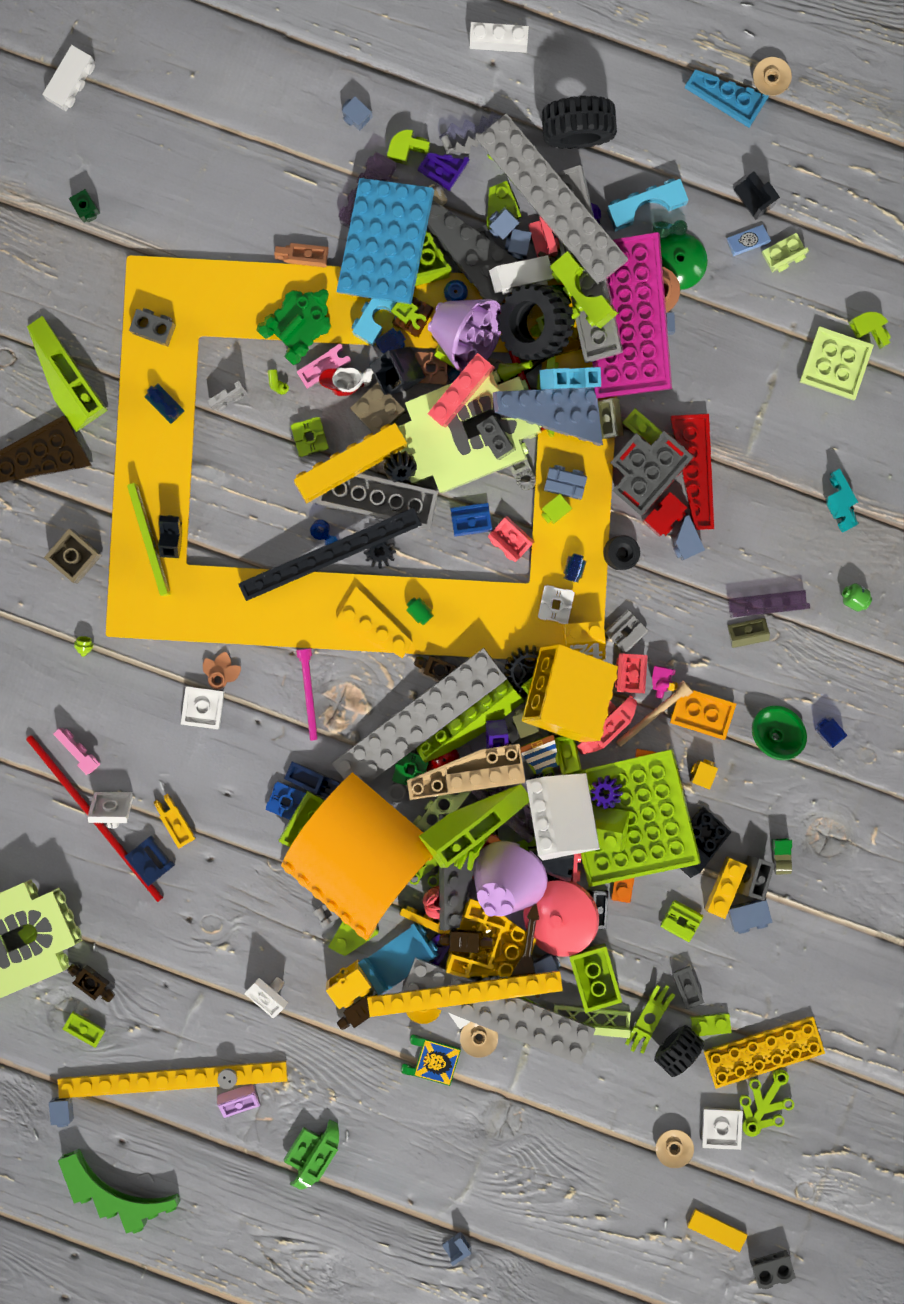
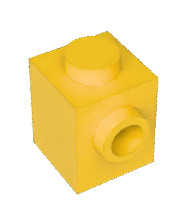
[690,759,718,790]

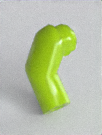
[268,369,289,395]

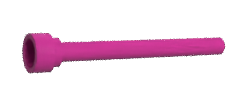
[296,648,318,741]

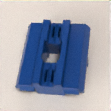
[266,781,306,820]

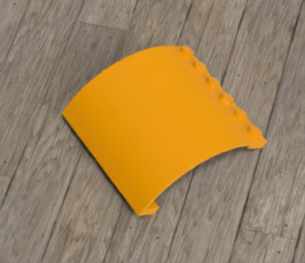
[281,772,433,941]

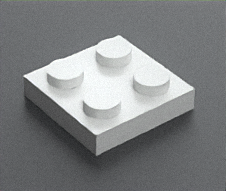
[181,686,225,729]
[702,1108,743,1150]

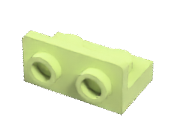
[761,233,809,273]

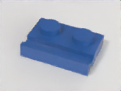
[451,503,492,537]

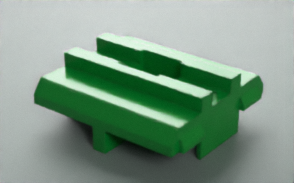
[392,752,429,786]

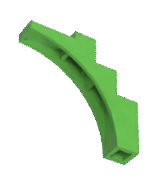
[58,1149,180,1234]

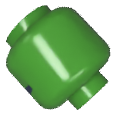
[842,583,872,612]

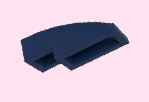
[284,762,341,798]

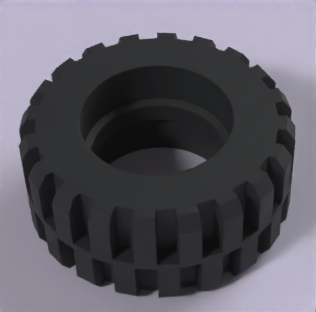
[541,96,617,149]
[498,284,574,360]

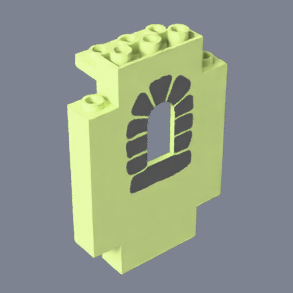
[398,370,542,493]
[0,879,82,998]

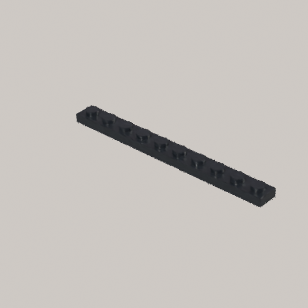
[238,507,422,601]

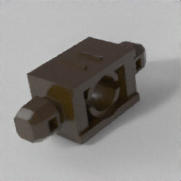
[414,656,457,681]
[439,929,494,953]
[67,963,115,1002]
[337,993,378,1030]

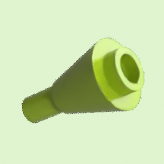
[497,360,533,382]

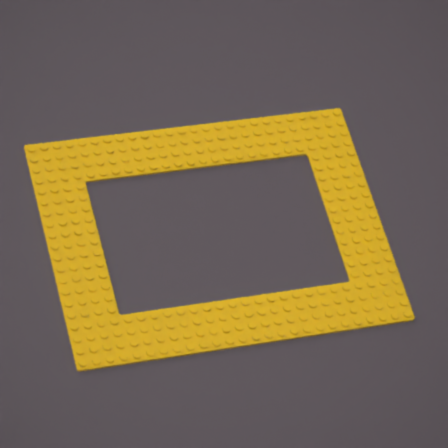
[106,255,617,661]

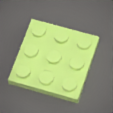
[799,326,874,400]

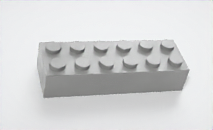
[317,474,439,530]

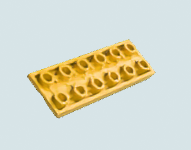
[704,1016,825,1089]

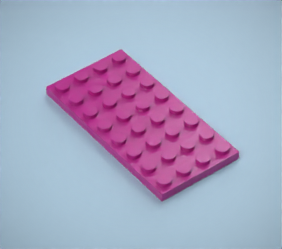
[592,232,672,399]

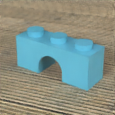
[351,299,397,346]
[540,367,601,390]

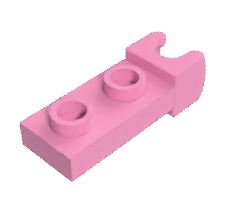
[297,344,351,389]
[54,728,100,775]

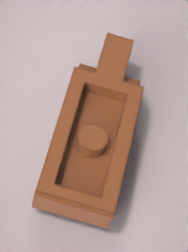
[274,243,329,267]

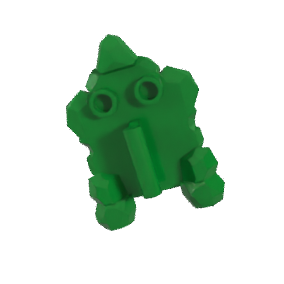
[256,289,331,365]

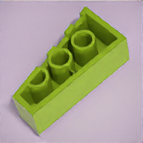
[415,230,452,286]

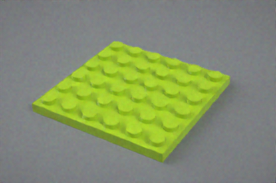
[575,749,701,887]

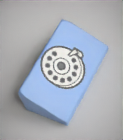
[727,225,771,256]

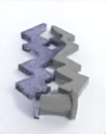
[439,111,501,155]

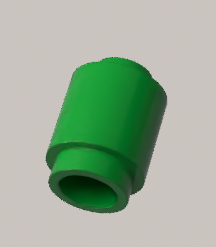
[406,597,434,625]

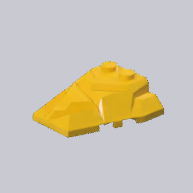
[446,898,536,978]

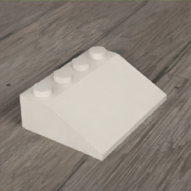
[526,773,600,860]

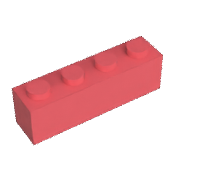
[427,353,495,428]

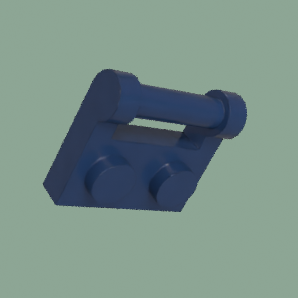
[124,835,176,887]

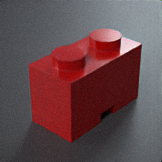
[643,492,687,537]

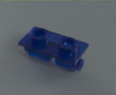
[144,384,184,424]

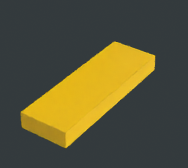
[687,1208,748,1252]

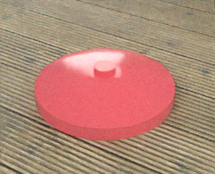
[524,879,599,957]

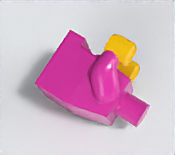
[652,666,678,699]

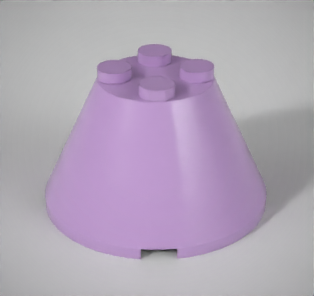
[428,299,501,372]
[473,841,548,916]

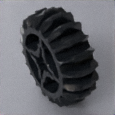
[504,645,540,696]

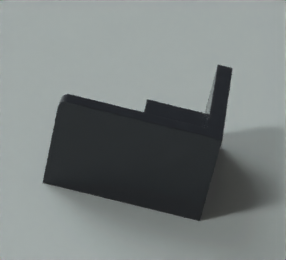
[734,171,780,220]

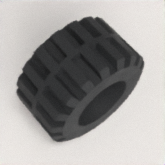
[654,1025,705,1077]

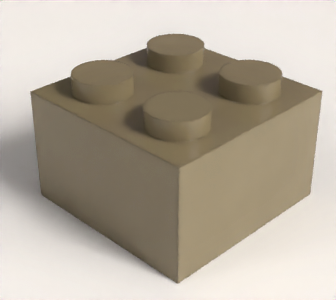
[350,382,405,434]
[44,529,102,584]

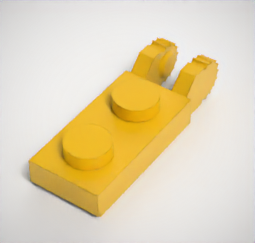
[154,793,196,849]
[399,905,450,934]

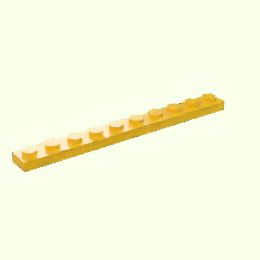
[367,970,563,1017]

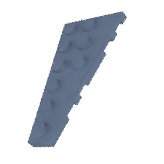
[492,387,603,446]

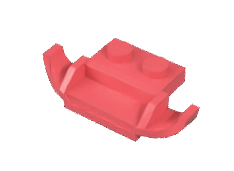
[577,695,637,754]

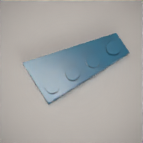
[684,69,769,128]

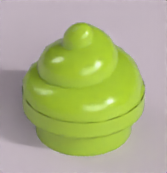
[74,636,94,657]

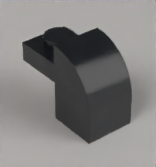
[158,515,182,558]

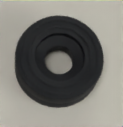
[603,535,640,570]

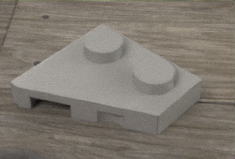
[207,381,247,410]

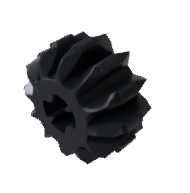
[384,450,417,483]
[363,540,396,569]

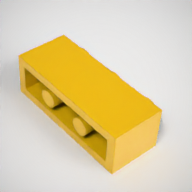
[704,856,747,919]

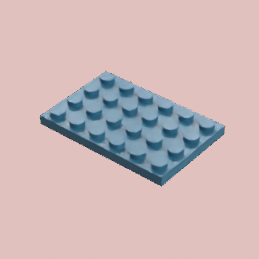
[336,178,434,304]

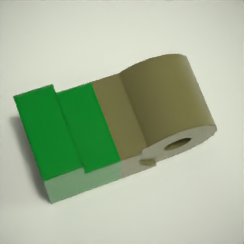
[772,838,792,875]

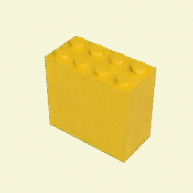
[522,644,618,742]

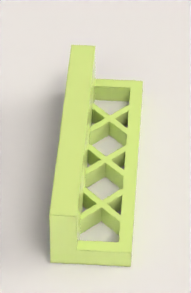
[554,1004,631,1038]

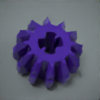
[590,775,624,809]

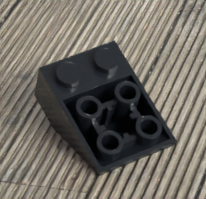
[680,806,731,878]

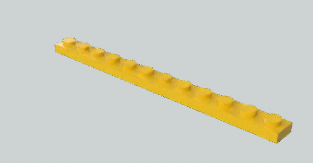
[57,1061,288,1099]

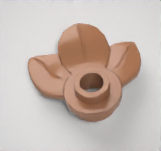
[203,652,241,689]

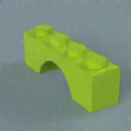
[550,251,618,329]

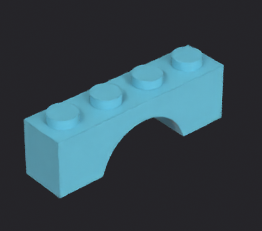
[607,178,688,232]

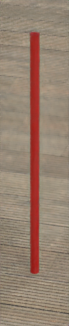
[26,735,164,902]

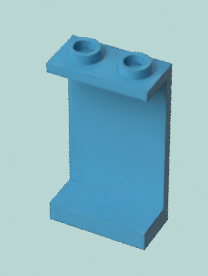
[358,923,439,995]

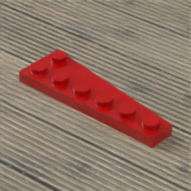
[670,414,714,530]

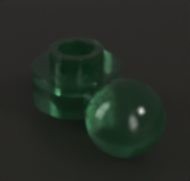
[652,220,688,238]

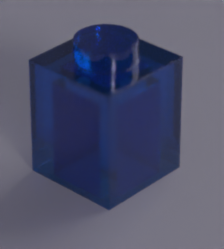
[375,327,406,354]
[815,717,848,748]

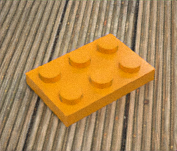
[669,690,736,740]

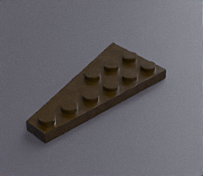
[0,415,92,483]

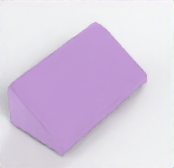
[217,1084,260,1118]

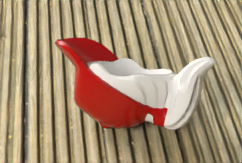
[319,367,373,396]

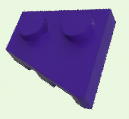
[418,153,470,191]

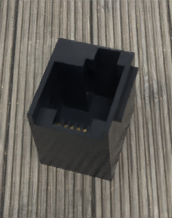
[369,347,426,395]

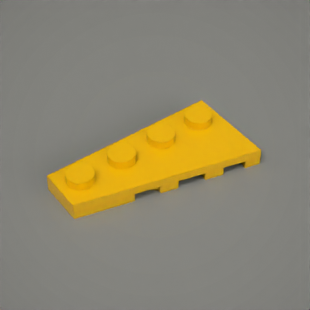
[337,586,412,658]

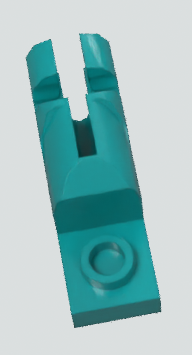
[826,469,859,533]

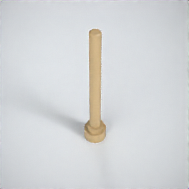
[616,680,693,747]

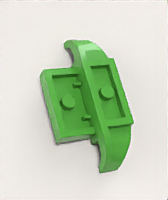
[283,1119,339,1189]

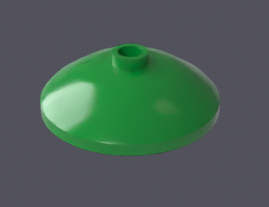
[660,232,708,290]
[752,706,807,760]

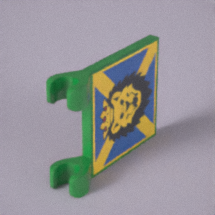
[401,1034,461,1086]

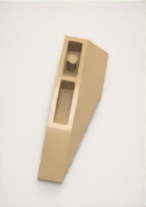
[407,744,525,800]

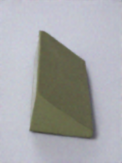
[598,398,624,439]
[727,618,770,648]

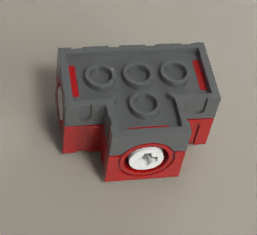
[610,431,695,516]

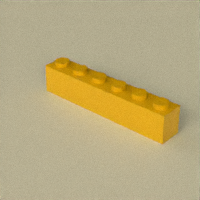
[294,423,407,504]

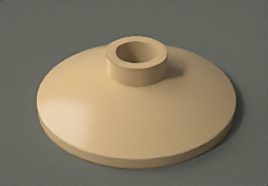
[753,57,792,96]
[460,1022,498,1058]
[655,1129,694,1168]

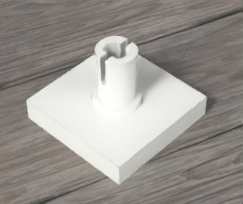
[88,792,133,828]
[245,977,288,1019]

